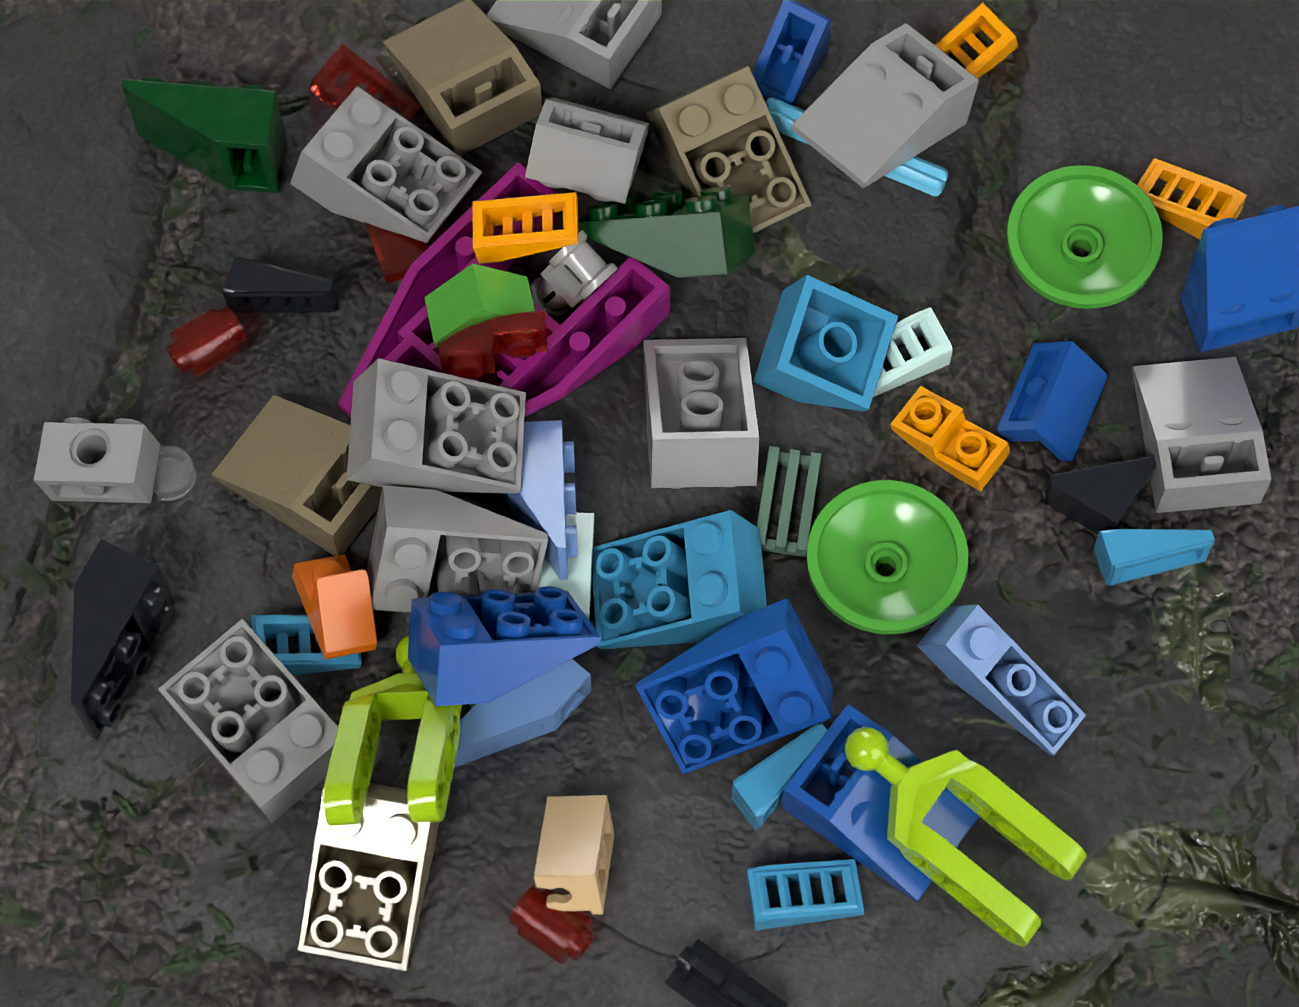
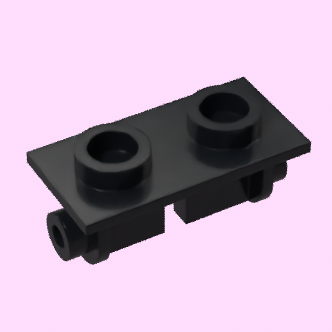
[665,939,788,1007]

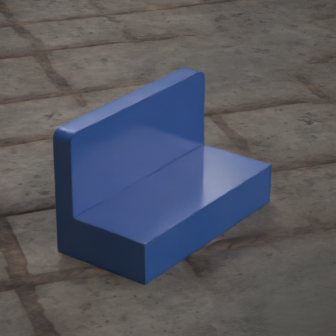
[996,341,1107,461]

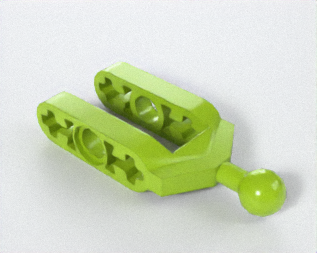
[324,634,462,826]
[845,727,1087,947]

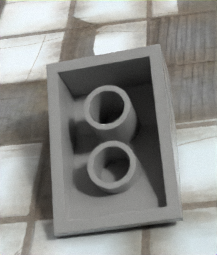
[643,338,759,489]

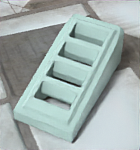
[873,307,953,397]

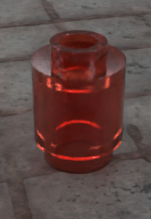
[166,306,248,377]
[509,885,595,964]

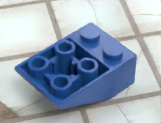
[1180,205,1299,353]
[408,586,600,706]
[636,598,833,775]
[782,704,979,902]

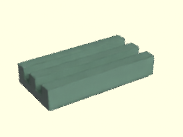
[757,446,821,557]

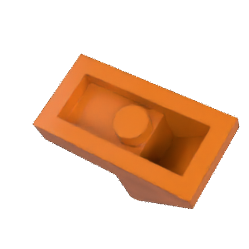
[292,554,377,659]

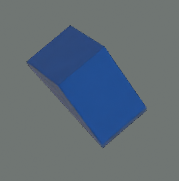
[752,0,831,106]

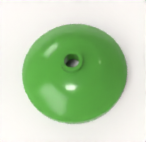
[1007,165,1163,309]
[807,480,968,634]

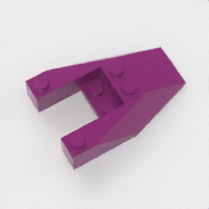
[338,162,670,417]

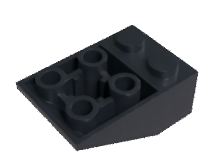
[71,539,176,740]

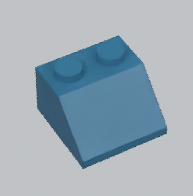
[753,275,898,412]

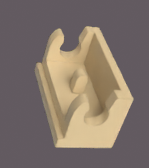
[534,795,614,914]

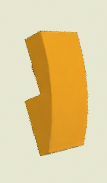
[890,386,1010,492]

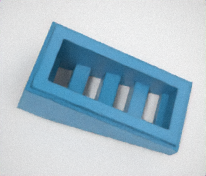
[1094,529,1215,586]
[248,615,362,675]
[731,723,828,830]
[746,859,864,931]

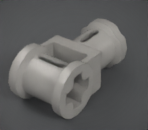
[530,230,618,320]

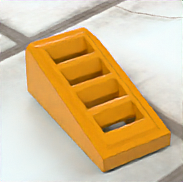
[935,2,1018,79]
[1137,158,1247,240]
[472,192,579,264]

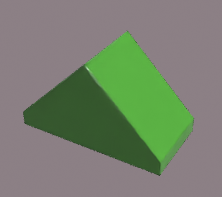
[424,264,538,348]

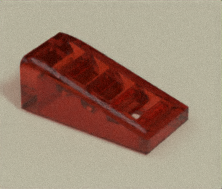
[309,44,421,122]

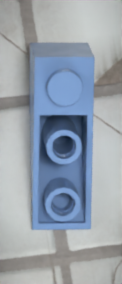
[502,420,578,580]
[917,605,1086,755]
[454,659,592,768]

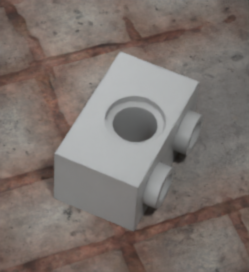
[34,417,161,503]

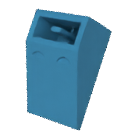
[592,510,767,649]

